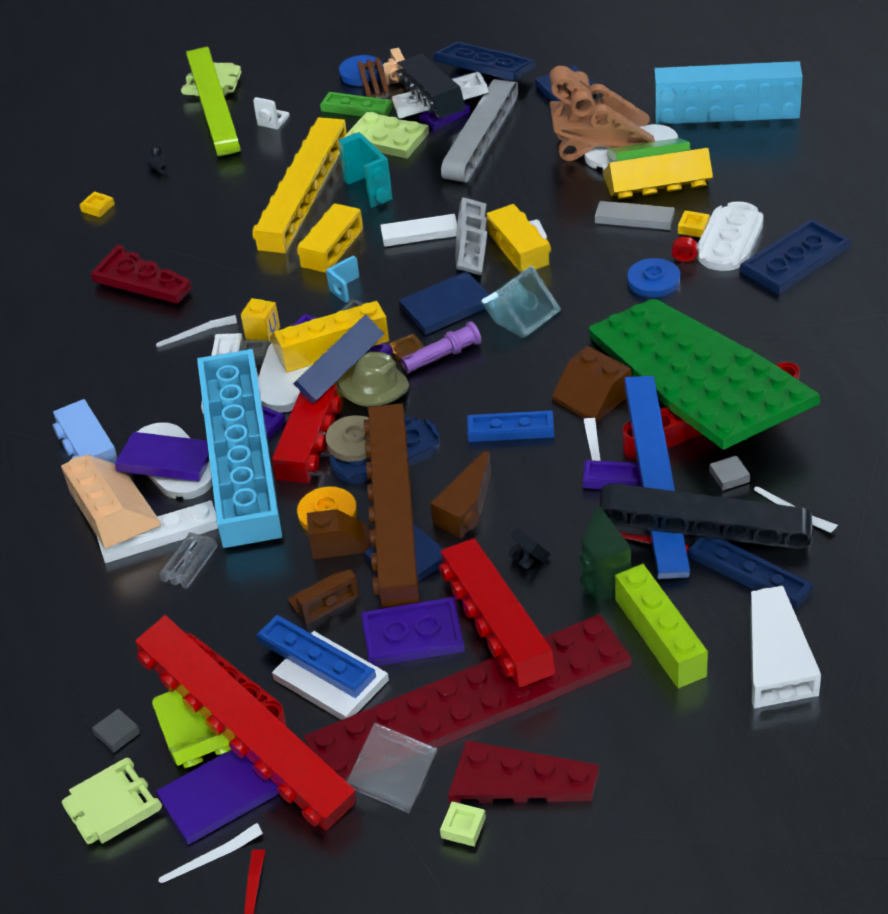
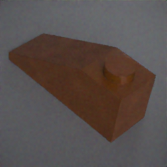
[430,450,491,538]

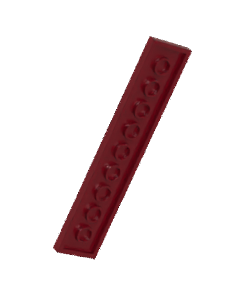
[304,614,632,785]

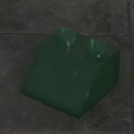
[579,507,631,604]

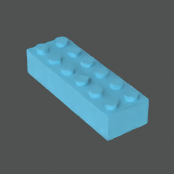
[654,61,803,124]

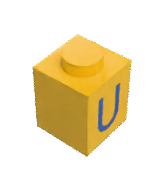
[241,298,280,342]

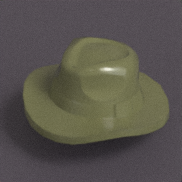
[337,351,409,407]

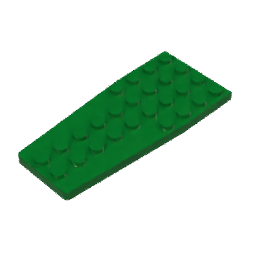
[589,299,820,450]

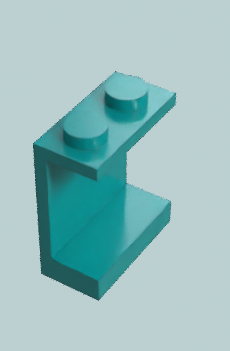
[338,132,393,208]

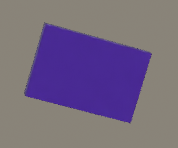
[115,432,210,482]
[361,597,465,666]
[156,750,279,845]

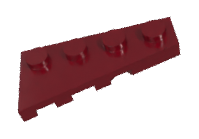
[90,244,192,304]
[448,740,600,803]

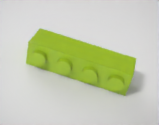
[615,564,708,689]

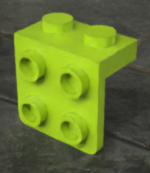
[152,690,232,768]

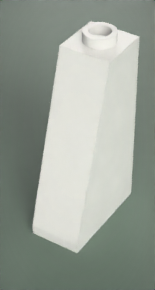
[750,586,821,708]

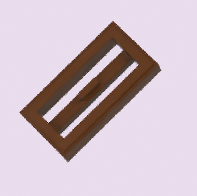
[357,58,390,99]

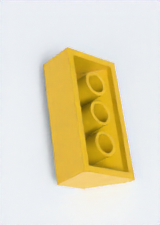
[603,148,713,199]
[270,301,389,373]

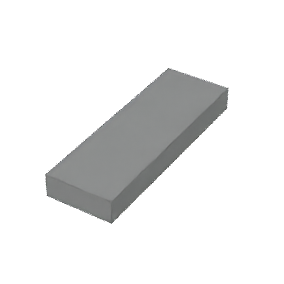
[595,201,675,230]

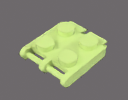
[181,63,242,96]
[62,758,162,844]

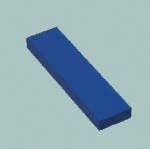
[256,615,376,699]

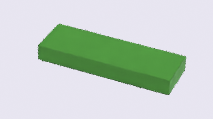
[320,92,393,117]

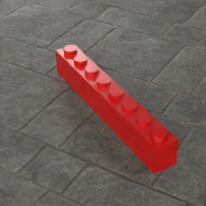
[135,615,356,832]

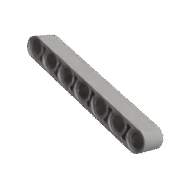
[441,79,518,182]

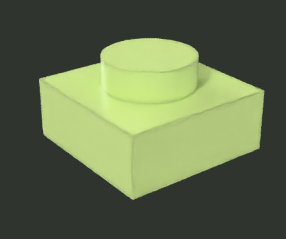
[440,802,486,846]

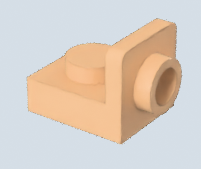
[383,48,405,85]

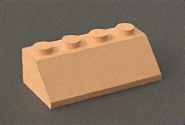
[61,454,161,549]

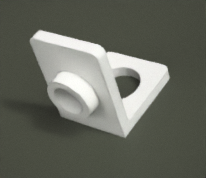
[253,97,289,129]

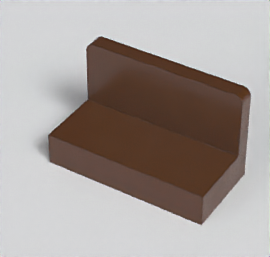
[288,569,360,625]

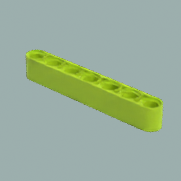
[186,46,241,157]

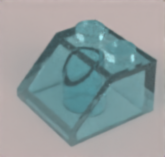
[481,265,562,338]

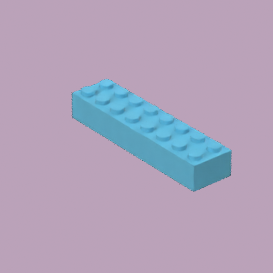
[197,349,282,548]

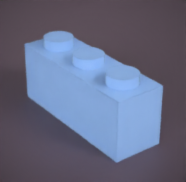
[52,399,117,464]

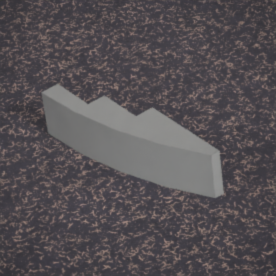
[455,197,487,275]

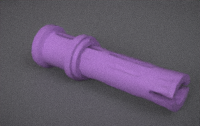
[400,321,481,374]

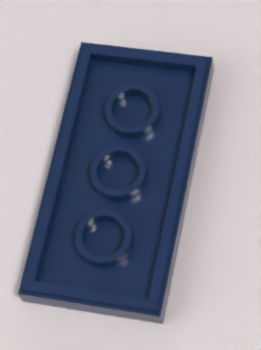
[434,41,535,81]
[739,218,851,295]

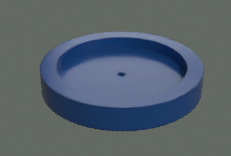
[627,258,680,297]

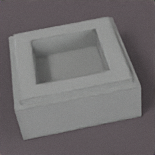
[709,455,750,491]

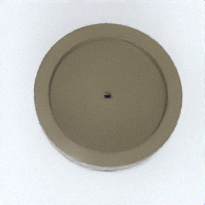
[326,416,370,462]

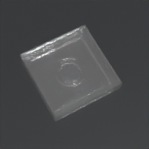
[347,723,437,813]

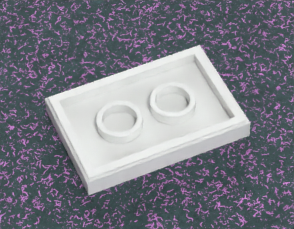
[272,631,389,720]

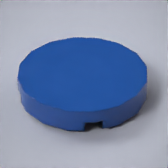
[339,55,383,86]

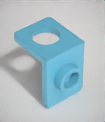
[326,256,359,303]

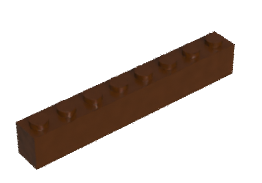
[364,403,420,608]

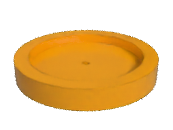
[297,487,357,531]

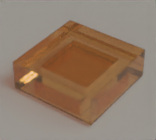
[390,334,425,363]

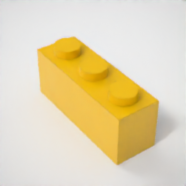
[297,203,363,273]
[486,204,551,274]

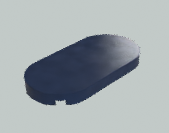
[330,417,440,484]

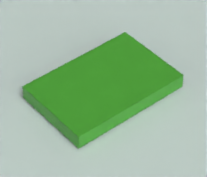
[607,138,691,162]

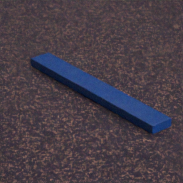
[624,376,690,579]

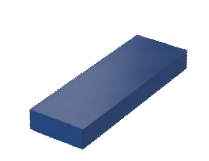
[467,411,554,442]

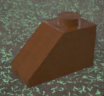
[307,509,371,560]

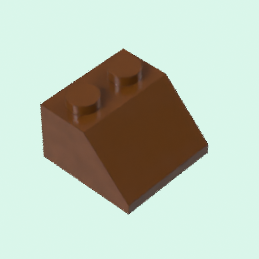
[552,346,631,423]

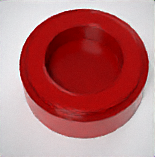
[671,237,698,262]

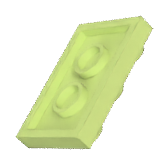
[344,112,429,159]

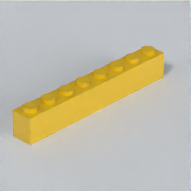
[253,117,347,253]

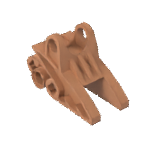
[549,66,655,161]

